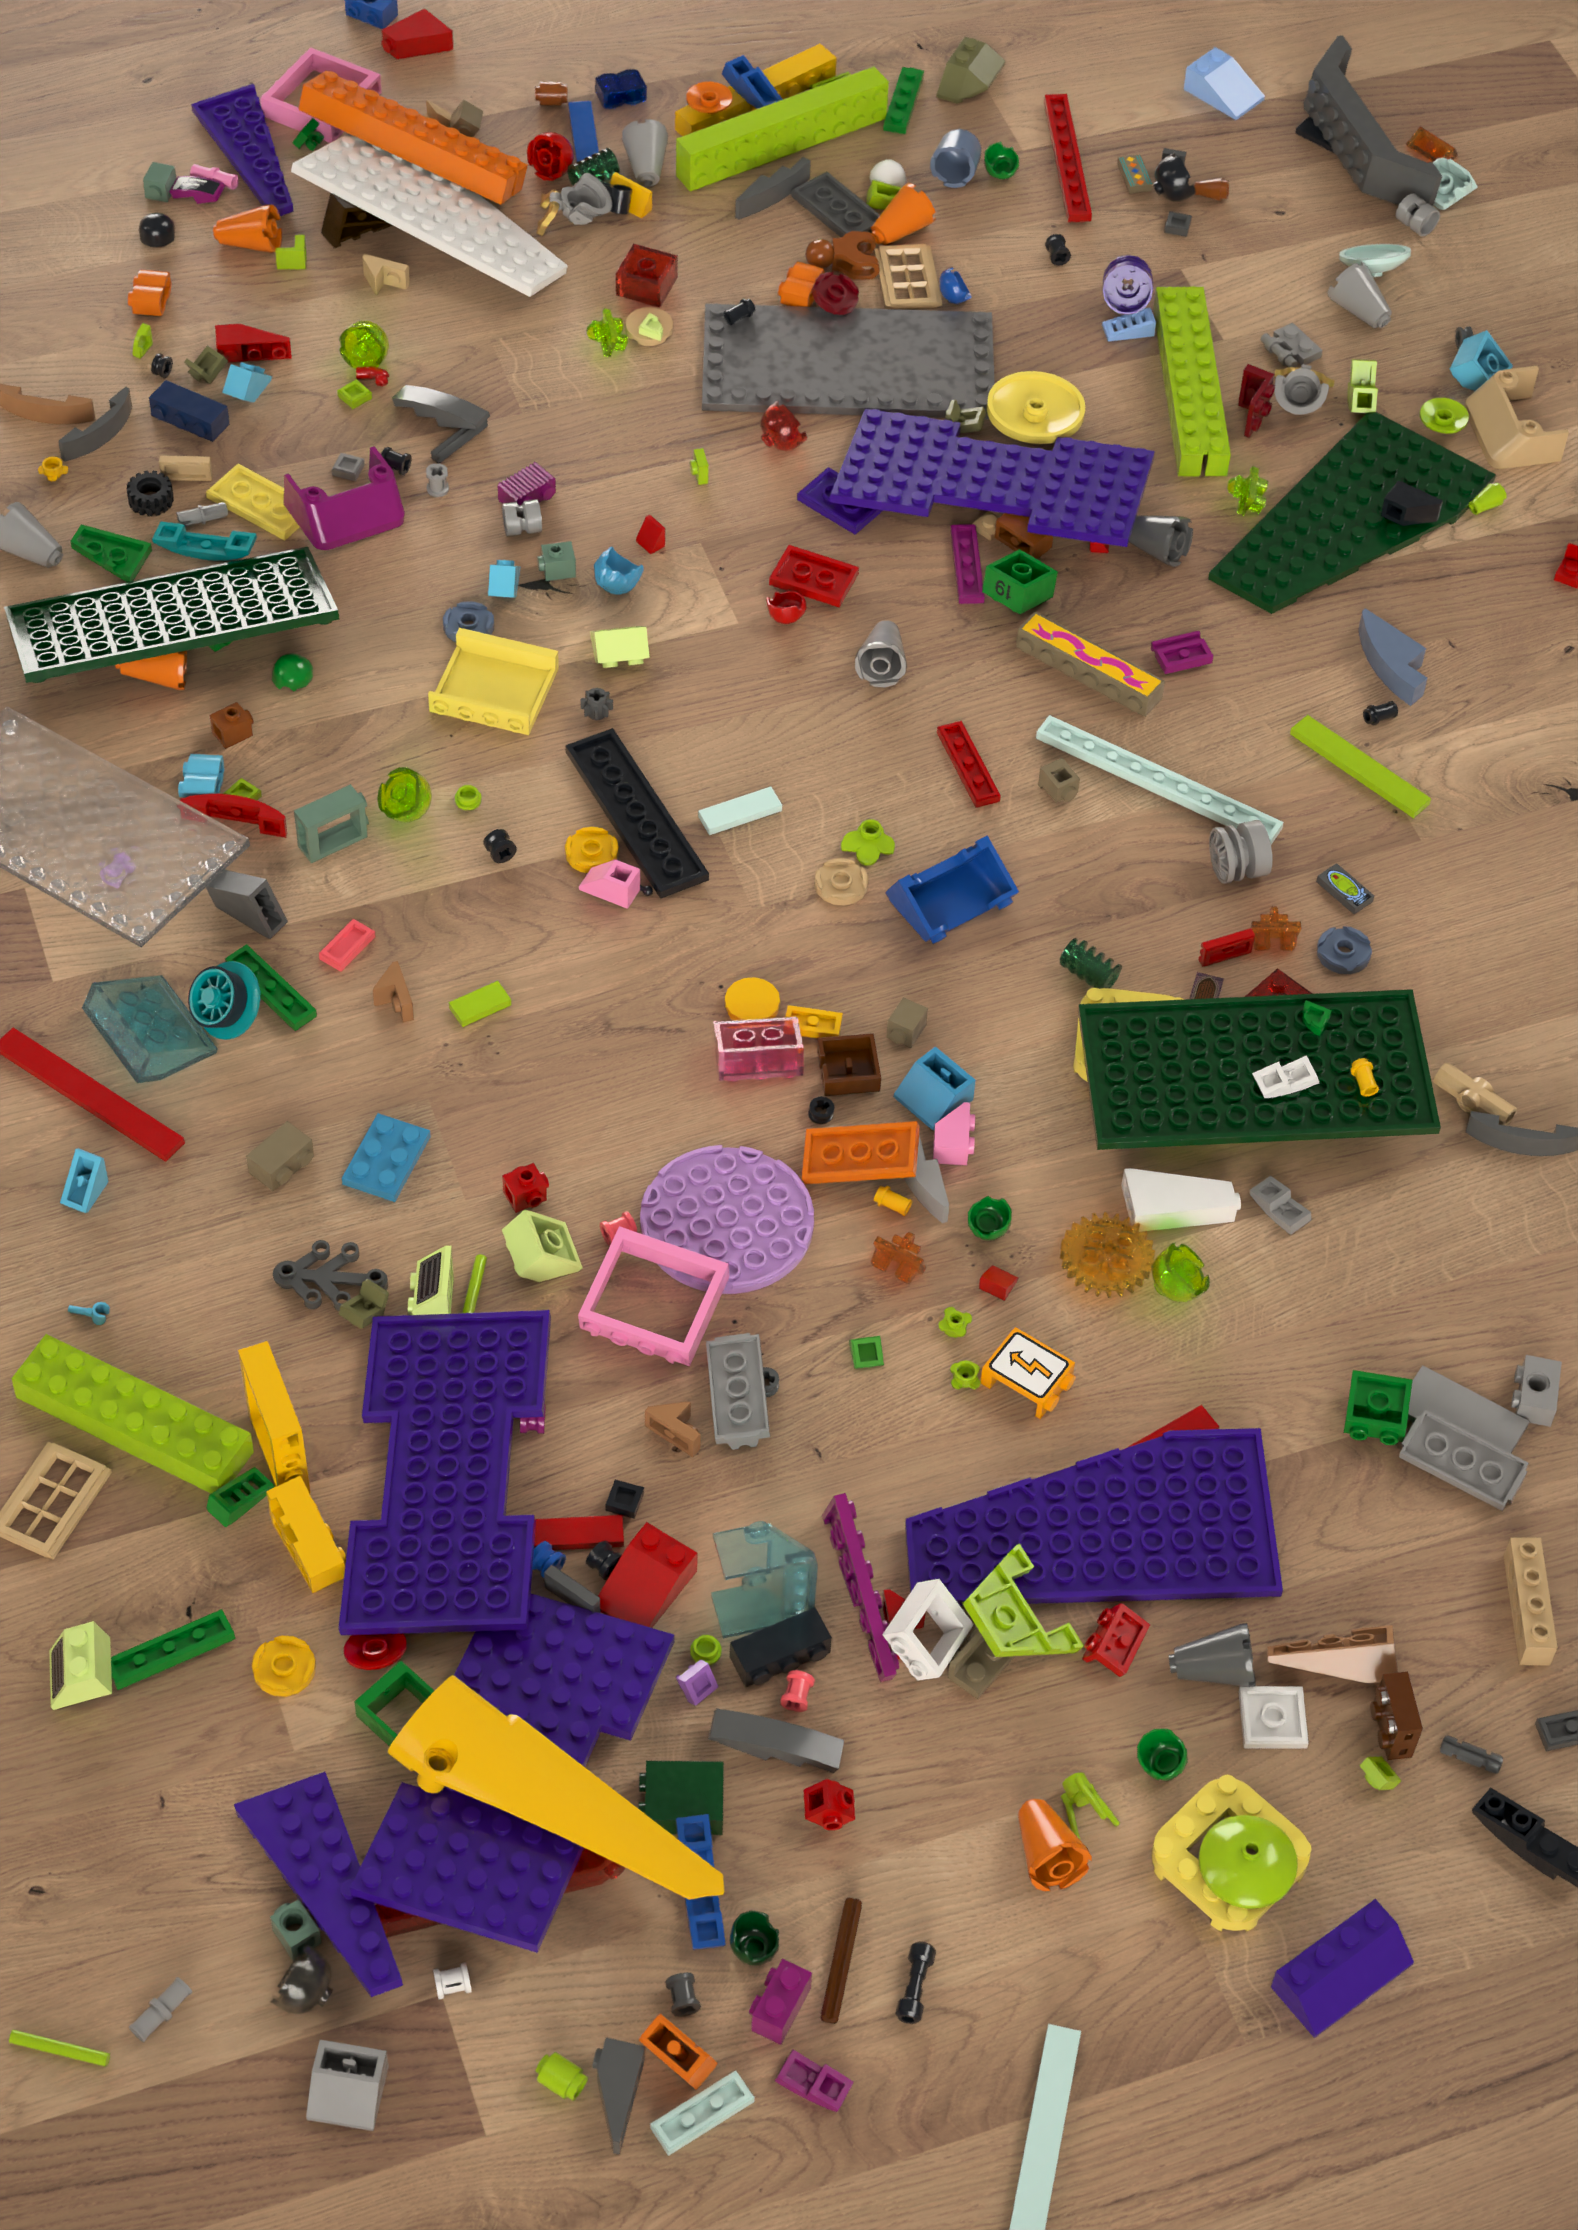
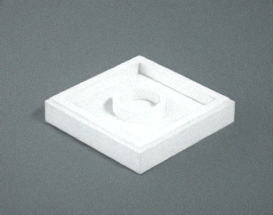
[1239,1686,1309,1749]

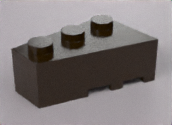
[321,192,393,249]

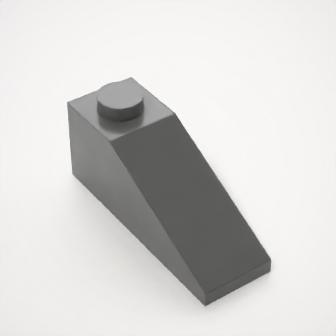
[593,2037,645,2155]

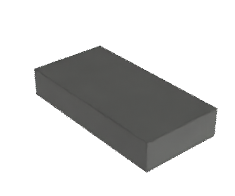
[544,1565,600,1613]

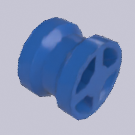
[532,1541,566,1578]

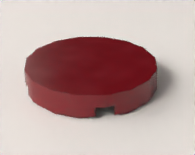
[812,272,859,315]

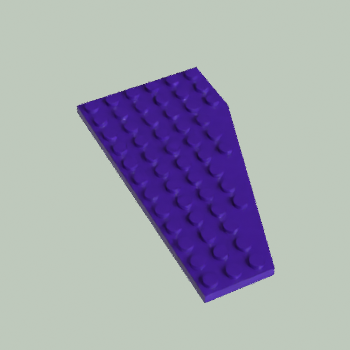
[905,1428,1283,1606]

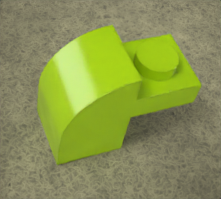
[1347,359,1378,413]

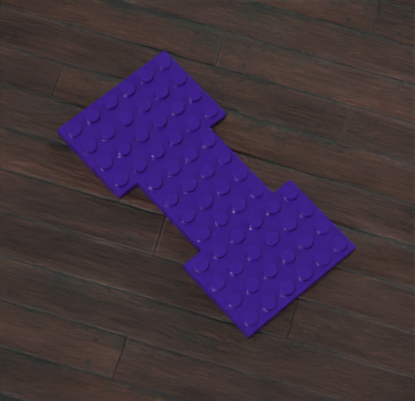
[830,409,1155,547]
[338,1310,551,1635]
[350,1593,675,1953]

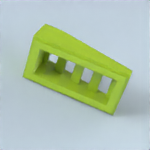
[867,180,901,209]

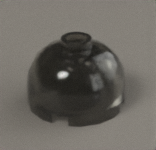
[270,1944,333,2014]

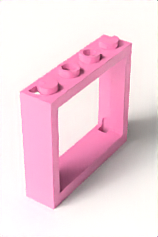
[260,48,382,143]
[578,1226,729,1366]

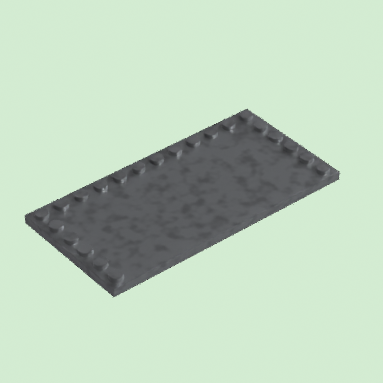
[702,304,995,419]

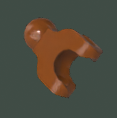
[805,231,880,280]

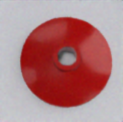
[343,1634,407,1670]

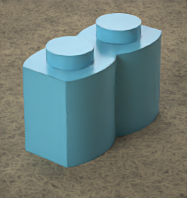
[178,754,225,798]

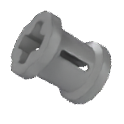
[426,464,449,497]

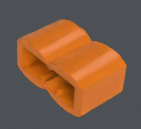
[778,262,825,307]
[128,269,172,316]

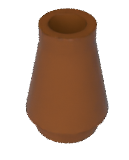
[1195,177,1229,201]

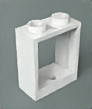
[883,1579,974,1681]

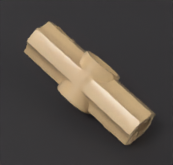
[1433,1062,1517,1126]

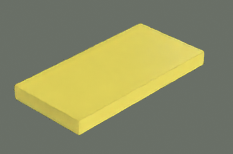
[206,464,300,541]

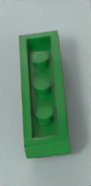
[883,67,924,134]
[225,944,317,1031]
[111,1609,236,1691]

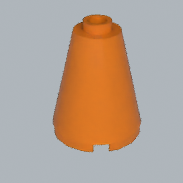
[871,183,936,246]
[213,204,282,253]
[115,650,187,690]
[1018,1799,1092,1891]

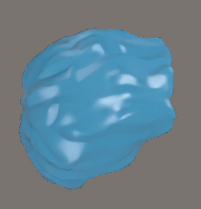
[594,546,644,595]

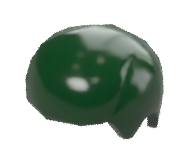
[729,1910,779,1966]

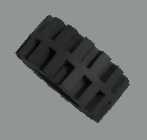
[127,470,174,517]

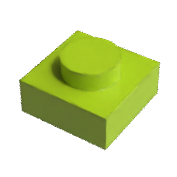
[690,448,708,485]
[1359,1756,1402,1790]

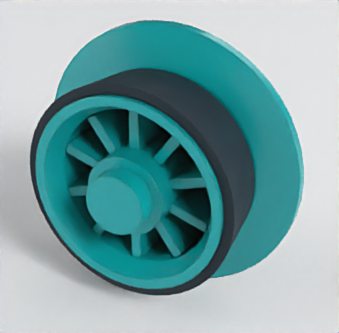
[188,961,260,1040]

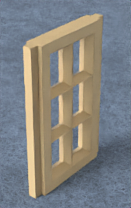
[874,244,942,310]
[0,1442,112,1559]

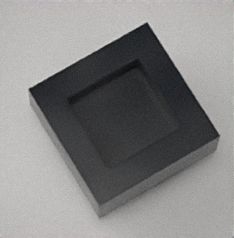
[605,1479,644,1519]

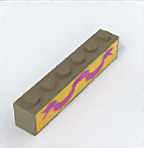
[1016,611,1165,717]

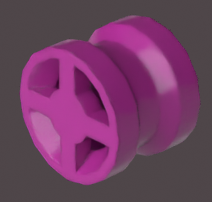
[520,1404,546,1434]

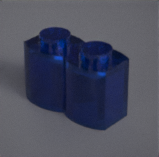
[595,69,647,109]

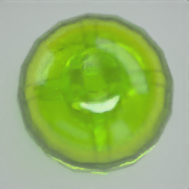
[339,321,389,369]
[377,767,432,822]
[1152,1243,1210,1303]

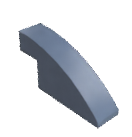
[1358,608,1427,706]

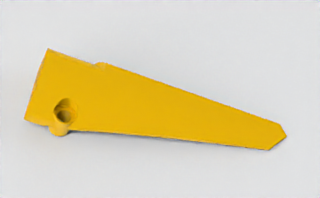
[388,1675,724,1900]

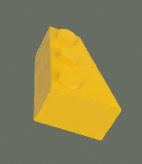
[267,1476,346,1593]

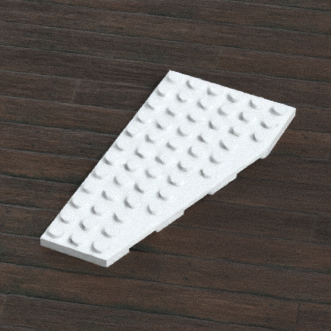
[291,133,568,297]

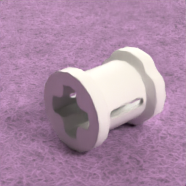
[433,1962,472,1999]

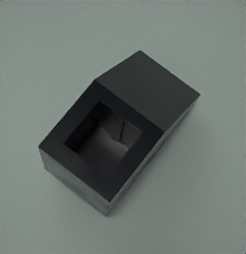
[1381,480,1443,526]

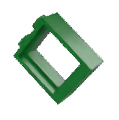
[354,1661,435,1747]

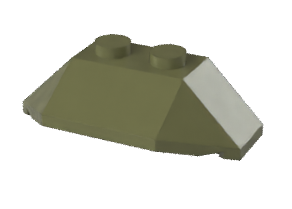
[937,37,1005,104]

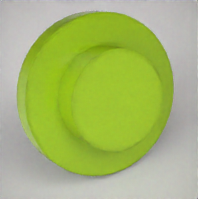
[455,785,482,810]
[690,1635,722,1666]

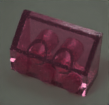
[714,1017,804,1082]

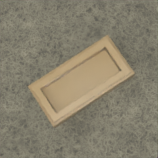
[159,456,212,481]

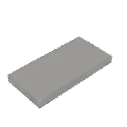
[1408,1365,1530,1453]

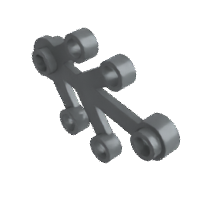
[273,1240,388,1311]

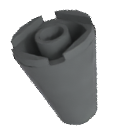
[1129,515,1193,567]
[1169,1623,1256,1687]

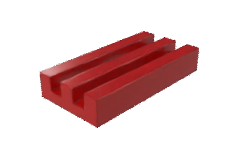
[1198,928,1255,967]

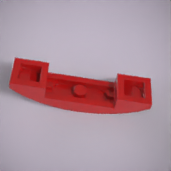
[179,794,287,838]

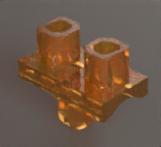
[1251,906,1301,951]
[871,1232,927,1284]

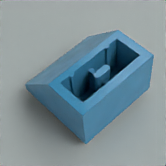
[893,1046,976,1131]

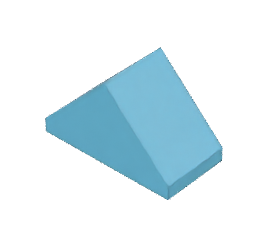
[60,1148,109,1213]

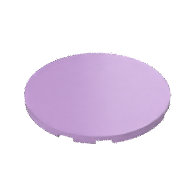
[640,1145,814,1294]

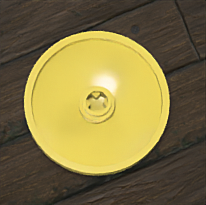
[987,371,1085,444]

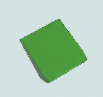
[849,1336,884,1369]

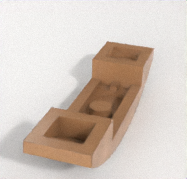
[0,384,95,424]

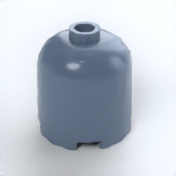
[930,129,982,188]

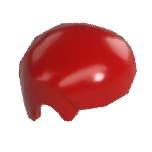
[766,591,807,624]

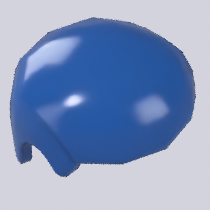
[939,267,972,304]

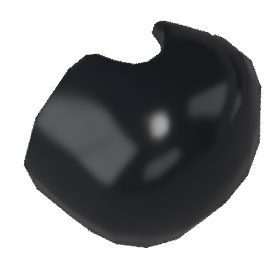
[139,213,175,247]

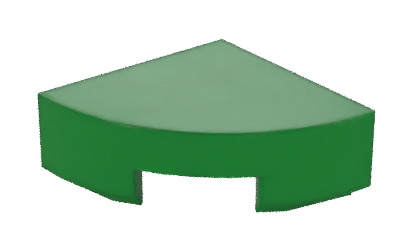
[1302,1000,1332,1036]

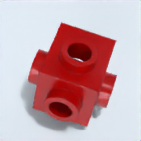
[502,1163,549,1213]
[803,1779,855,1831]

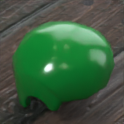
[984,142,1019,180]
[272,653,313,692]
[968,1196,1012,1241]
[1137,1729,1188,1781]

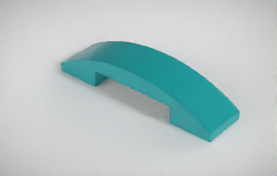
[152,521,257,561]

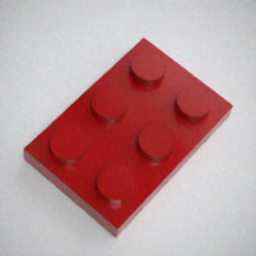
[769,545,859,608]

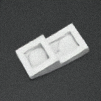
[1252,1056,1319,1098]

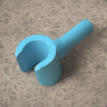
[68,1302,110,1325]

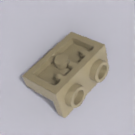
[948,1627,1016,1699]

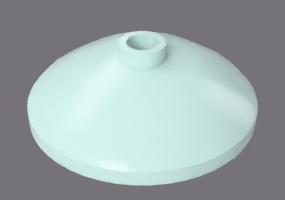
[1339,244,1411,277]

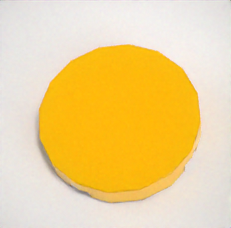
[565,826,619,873]
[725,977,780,1027]
[252,1635,316,1697]

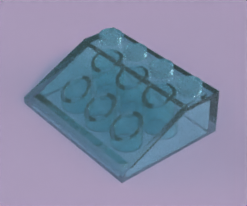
[82,975,218,1083]

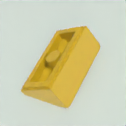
[610,172,652,218]

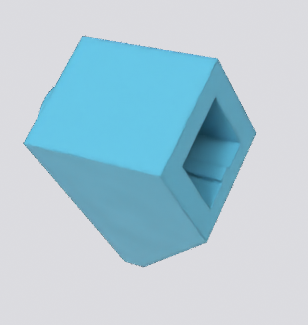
[222,362,272,402]
[488,560,521,598]

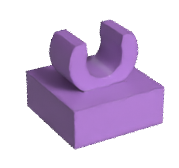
[676,1660,719,1706]

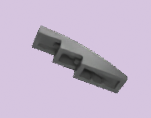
[735,157,811,220]
[392,385,490,429]
[708,1708,844,1773]

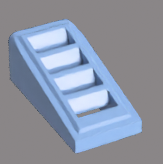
[1102,308,1156,342]

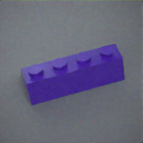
[1271,1899,1414,2038]

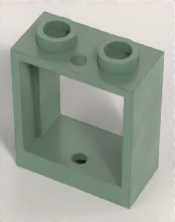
[294,784,369,864]

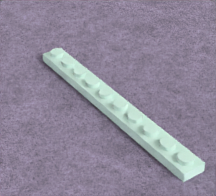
[1036,715,1284,844]

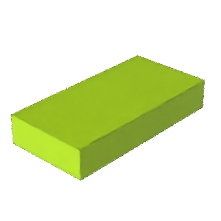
[449,980,512,1027]

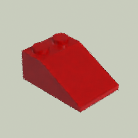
[598,1522,698,1628]

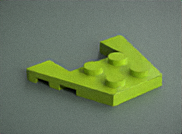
[962,1544,1084,1657]

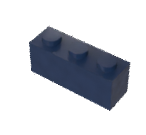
[149,380,230,442]

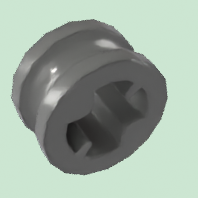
[1455,326,1473,349]
[763,1367,779,1397]

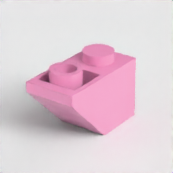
[579,860,640,909]
[933,1102,975,1166]

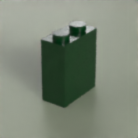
[639,1761,724,1835]

